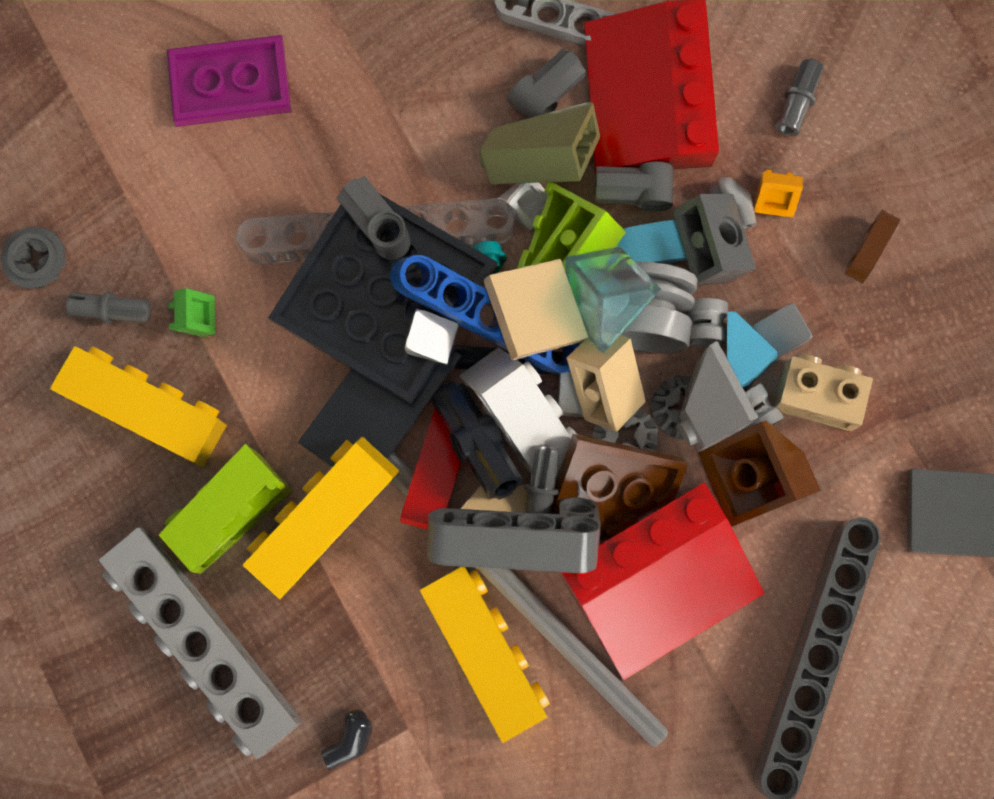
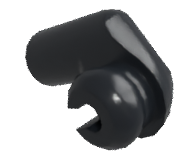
[321,709,372,770]

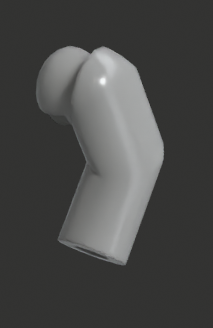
[709,177,757,229]

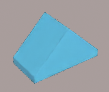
[727,312,778,391]

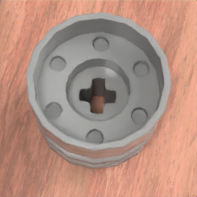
[604,261,698,353]

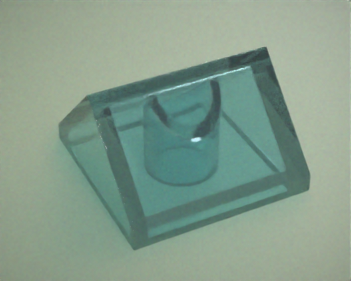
[565,246,661,353]

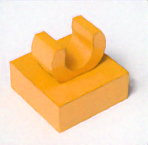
[754,169,803,218]

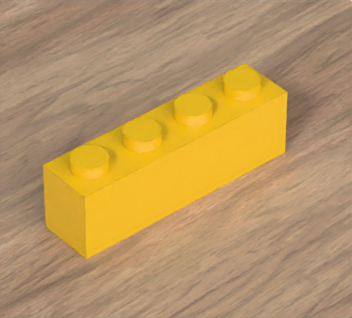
[50,346,227,468]
[243,437,399,599]
[420,567,550,744]

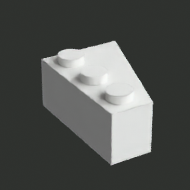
[459,347,577,482]

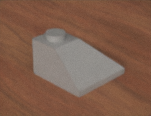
[678,341,759,453]

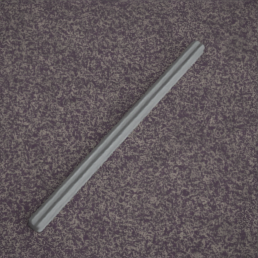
[389,452,668,747]

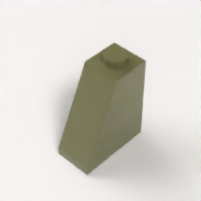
[479,102,600,184]

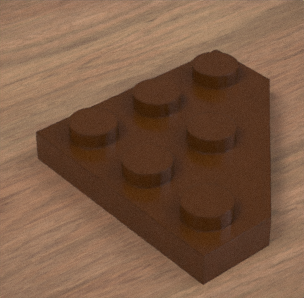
[550,434,688,541]

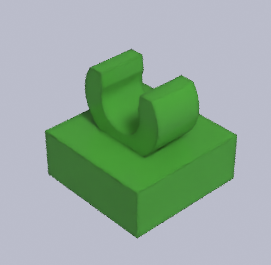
[168,288,215,337]

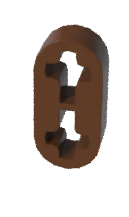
[844,209,900,284]

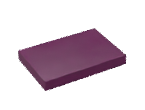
[167,35,292,127]

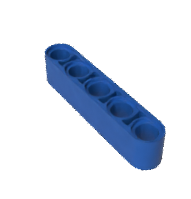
[390,255,580,373]

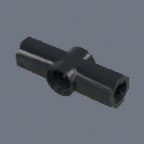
[432,381,522,500]

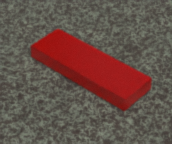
[400,409,462,530]

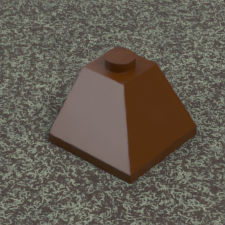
[698,420,821,527]

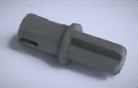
[775,58,824,136]
[66,291,151,324]
[525,445,560,514]

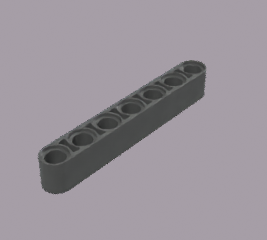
[753,517,881,799]

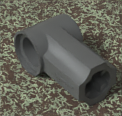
[507,49,586,119]
[595,162,673,211]
[336,176,410,260]

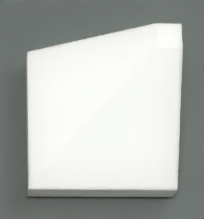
[495,182,548,230]

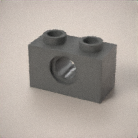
[672,194,756,285]

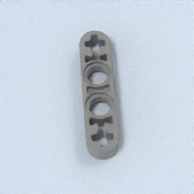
[494,0,615,46]

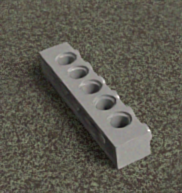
[99,527,304,760]

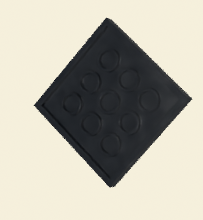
[268,194,497,405]

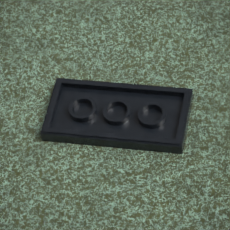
[298,349,462,467]

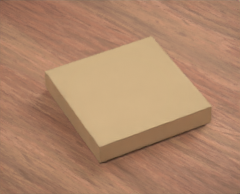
[483,259,589,361]

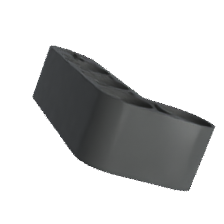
[426,497,601,573]

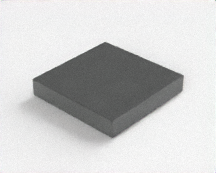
[907,469,994,557]

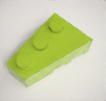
[517,182,626,303]
[159,444,293,574]

